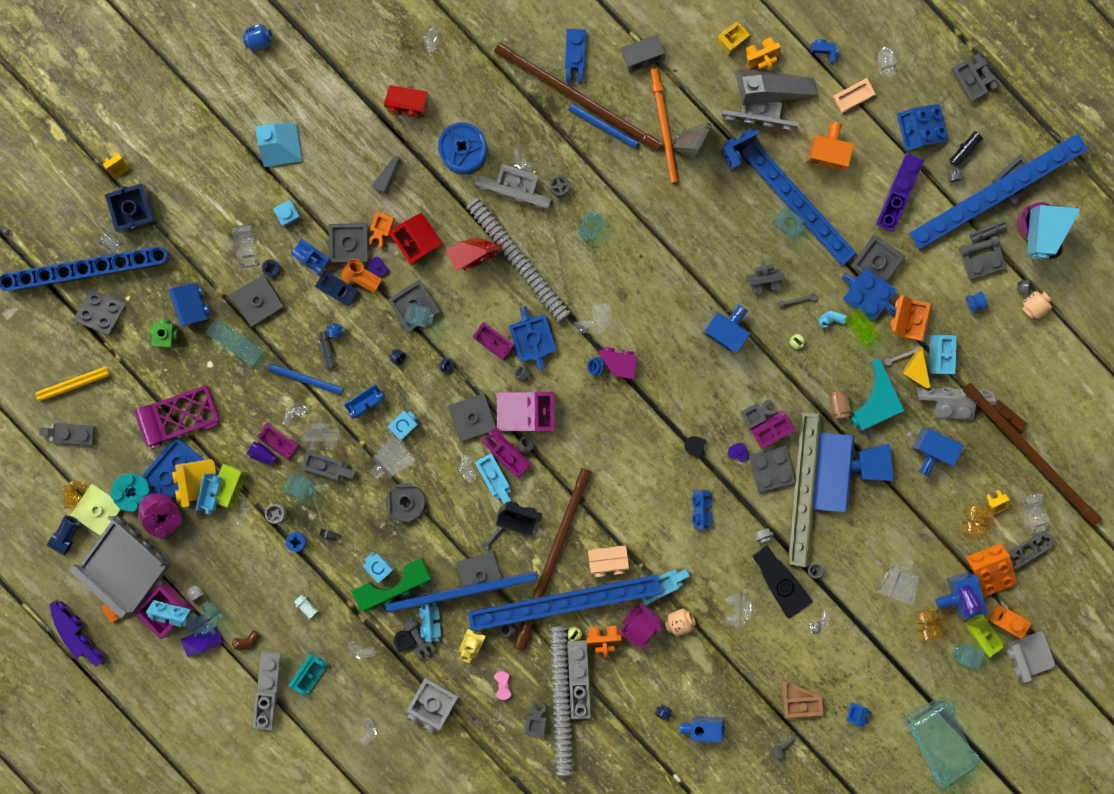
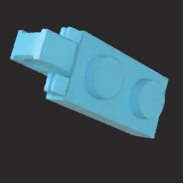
[475,453,511,504]
[642,569,689,605]

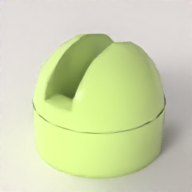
[789,334,805,350]
[567,627,582,641]

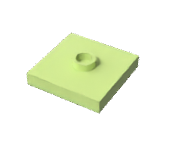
[70,483,121,536]

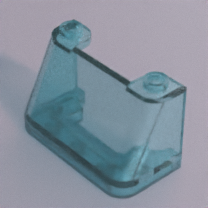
[902,697,980,791]

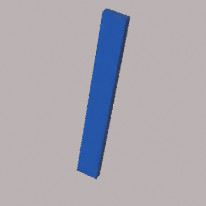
[740,140,857,266]
[385,570,538,612]

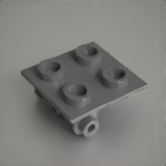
[73,289,126,336]

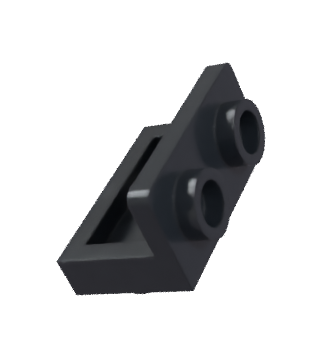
[496,501,542,536]

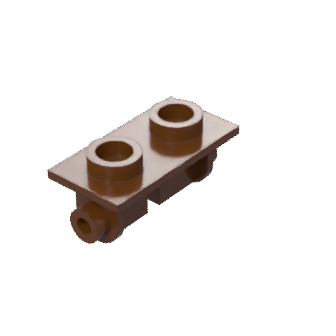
[993,399,1028,434]

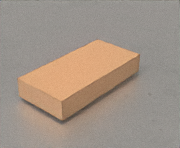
[833,78,876,114]

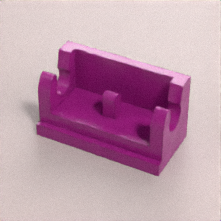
[472,322,514,360]
[749,410,795,449]
[257,423,300,460]

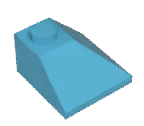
[255,123,302,167]

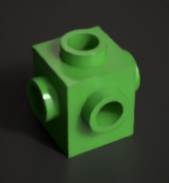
[149,319,179,348]

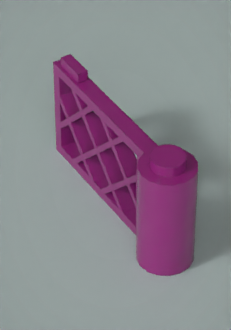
[133,385,219,450]

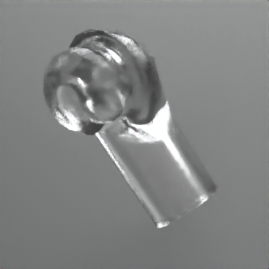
[423,25,441,54]
[348,641,375,659]

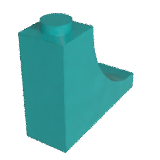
[851,358,904,430]

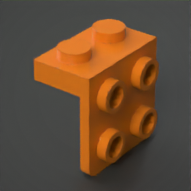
[891,295,933,342]
[966,543,1017,597]

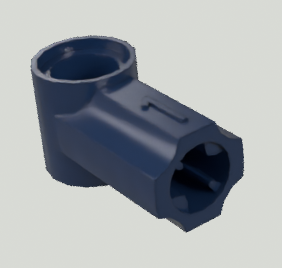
[47,515,80,556]

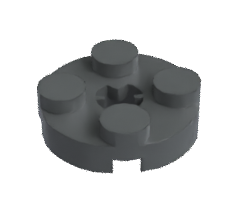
[386,483,425,521]

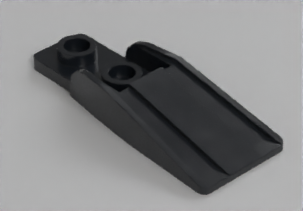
[752,546,812,618]

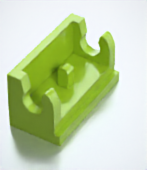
[213,464,248,508]
[964,614,1004,658]

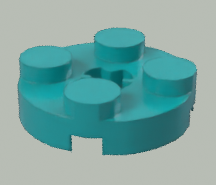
[111,473,151,512]

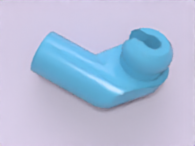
[818,310,847,328]

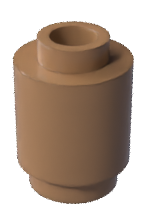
[829,390,851,419]

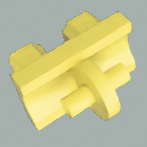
[458,629,485,663]

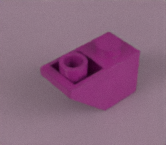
[598,347,637,379]

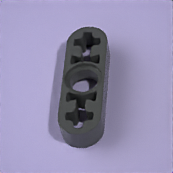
[1008,532,1054,570]

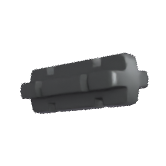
[969,220,1007,243]
[317,331,335,369]

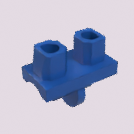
[291,238,330,274]

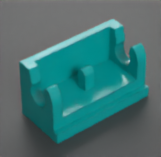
[288,652,329,696]

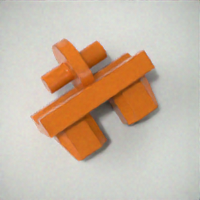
[587,625,622,658]

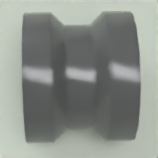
[550,176,569,197]

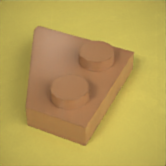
[781,680,823,718]

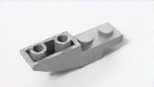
[568,640,590,719]
[252,651,281,730]

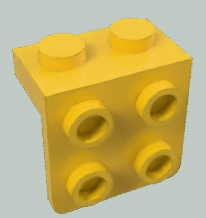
[172,459,216,507]

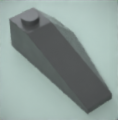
[735,68,818,106]
[672,122,712,160]

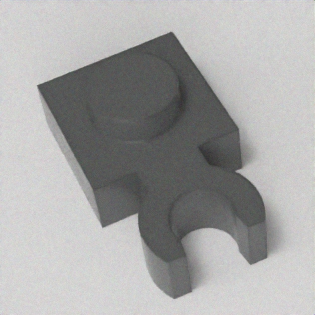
[740,400,777,429]
[524,701,546,737]

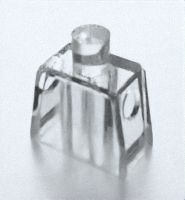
[370,434,417,480]
[876,557,919,606]

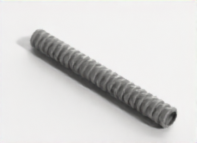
[466,198,570,322]
[550,626,573,776]

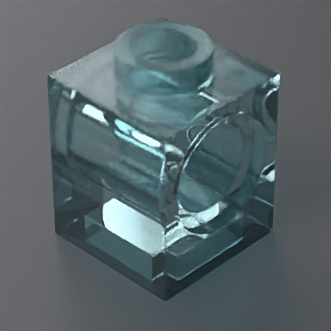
[772,206,804,237]
[576,210,604,242]
[404,303,434,328]
[282,472,314,500]
[952,642,985,670]

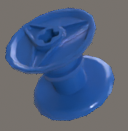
[438,122,487,175]

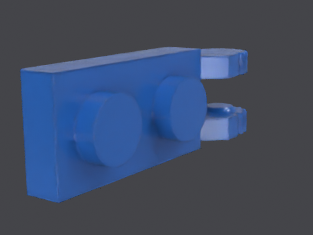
[565,29,586,83]

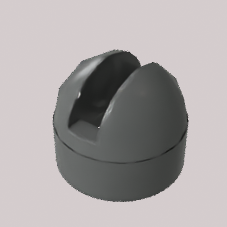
[948,167,964,182]
[1017,280,1032,295]
[514,365,531,382]
[517,437,534,454]
[808,563,824,579]
[500,623,517,637]

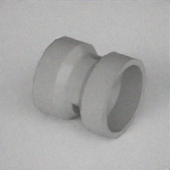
[265,503,287,524]

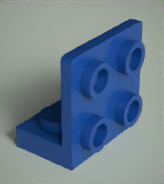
[897,104,949,151]
[720,129,760,172]

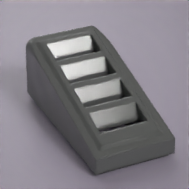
[371,155,401,194]

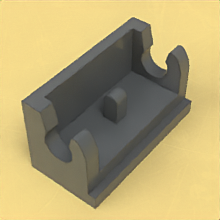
[621,35,665,73]

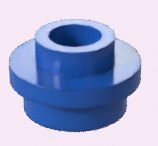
[326,323,345,338]
[587,357,605,376]

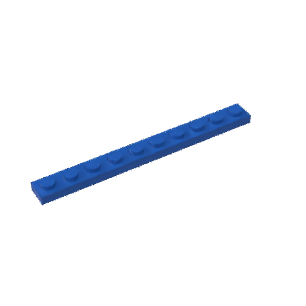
[909,133,1088,250]
[468,574,661,631]

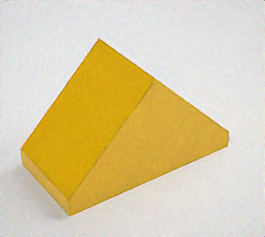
[715,21,750,56]
[903,347,930,388]

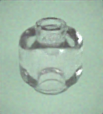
[874,46,901,77]

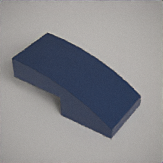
[315,270,358,307]

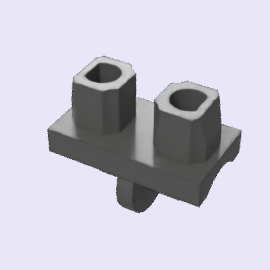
[747,260,785,294]

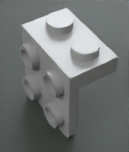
[1006,631,1055,683]

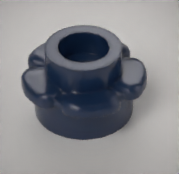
[655,705,673,722]

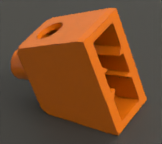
[988,604,1032,639]

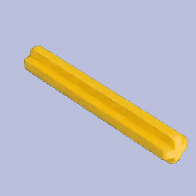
[36,367,110,402]

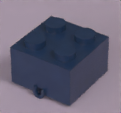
[105,183,157,233]

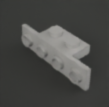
[721,101,799,131]
[475,164,552,208]
[916,386,996,420]

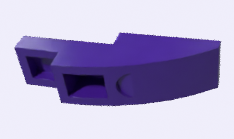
[876,153,925,232]
[50,600,106,667]

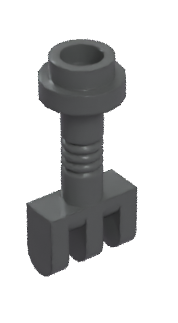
[403,618,437,661]

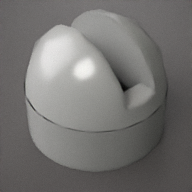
[187,586,204,602]

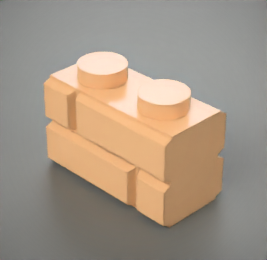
[588,545,629,577]

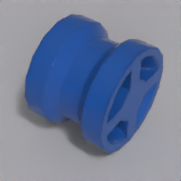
[966,291,988,314]
[286,532,307,552]

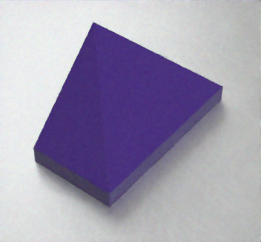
[180,625,223,657]

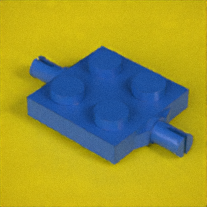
[841,267,897,321]
[509,306,556,371]

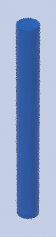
[568,104,638,148]
[268,364,343,395]

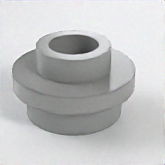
[755,528,774,544]

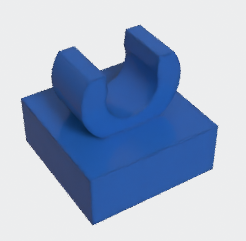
[846,702,871,727]

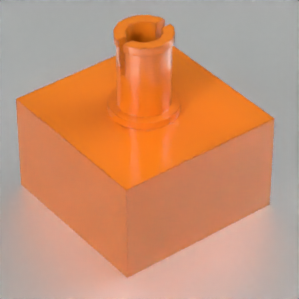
[806,122,854,171]

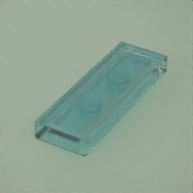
[206,318,264,367]

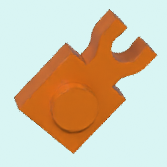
[368,211,395,248]

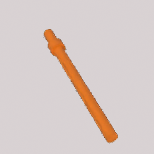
[650,68,678,183]

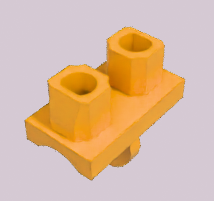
[746,37,781,71]

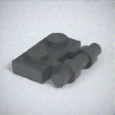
[951,53,999,102]

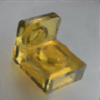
[63,481,87,509]

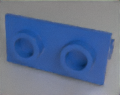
[344,384,385,419]
[692,490,712,530]

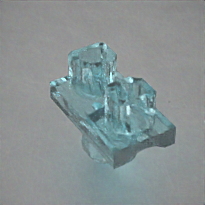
[186,601,223,636]

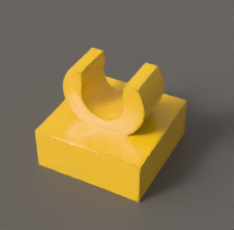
[103,152,131,179]
[987,490,1010,516]

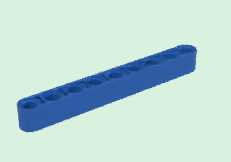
[0,247,170,292]

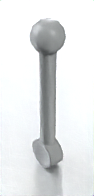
[884,346,919,366]

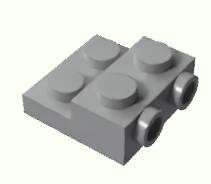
[404,678,458,733]

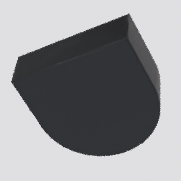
[684,436,706,458]
[319,528,341,541]
[394,630,416,653]

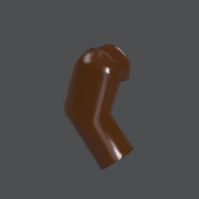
[232,630,260,651]

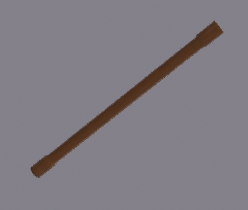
[494,42,663,152]
[962,383,1102,525]
[513,467,592,651]

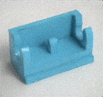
[929,335,957,374]

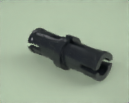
[949,131,984,167]

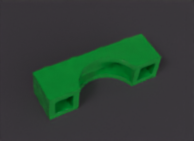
[351,557,432,613]

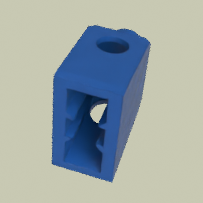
[851,444,894,481]
[680,717,725,742]

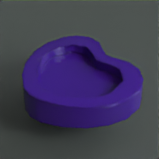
[368,257,388,277]
[727,443,748,462]

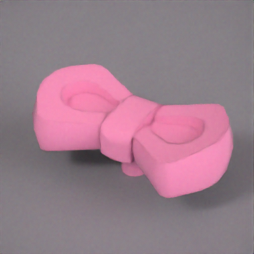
[494,671,512,700]

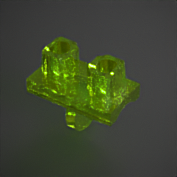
[844,308,880,347]

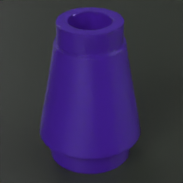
[246,441,276,466]
[958,585,982,615]

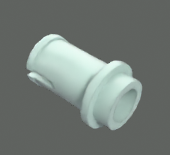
[294,595,318,619]

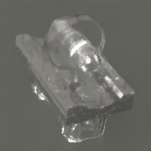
[303,418,340,449]
[726,592,757,628]

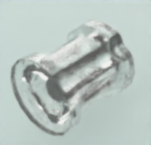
[98,230,124,255]

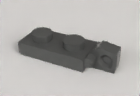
[39,423,95,445]
[301,450,357,481]

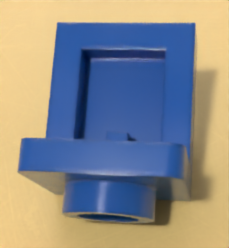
[810,39,839,65]

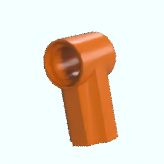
[341,259,382,293]

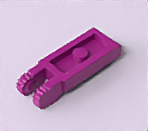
[482,428,532,478]

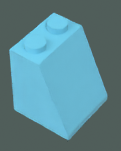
[1027,205,1080,260]

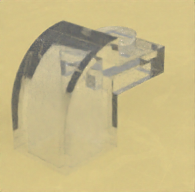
[232,224,260,269]
[573,303,612,336]
[1021,493,1050,536]

